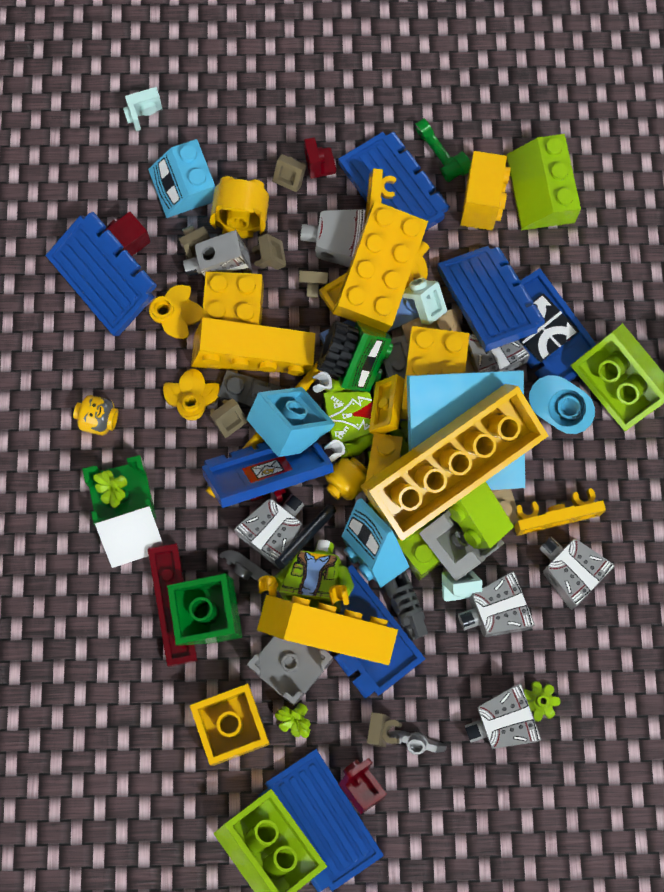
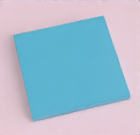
[407,370,525,490]

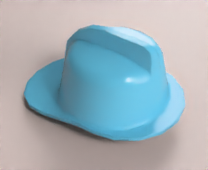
[529,375,595,434]

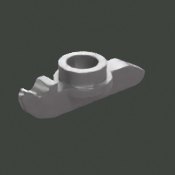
[220,550,271,581]
[389,730,447,755]

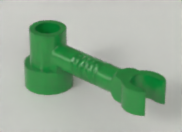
[415,118,471,182]

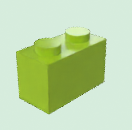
[448,481,514,549]

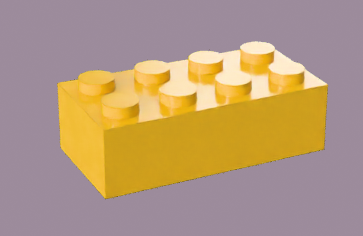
[332,201,428,333]

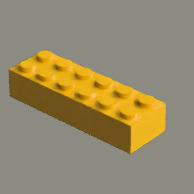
[360,384,549,541]

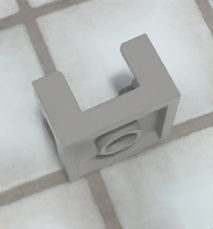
[419,510,504,581]
[247,637,333,707]

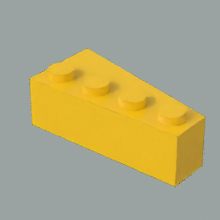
[257,594,398,665]

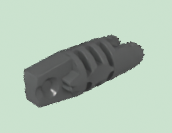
[384,570,428,641]

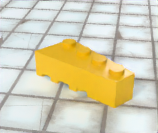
[191,317,316,376]

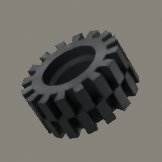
[317,320,359,377]

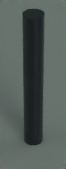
[275,504,336,569]

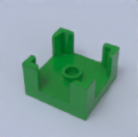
[82,455,156,527]

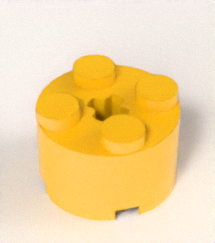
[210,176,269,238]

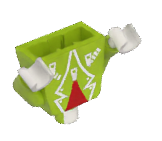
[313,372,373,462]

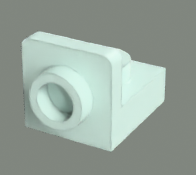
[123,87,162,131]
[402,278,447,325]
[442,570,482,602]

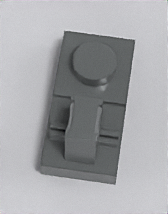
[218,370,281,409]

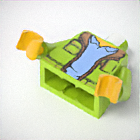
[258,540,354,612]

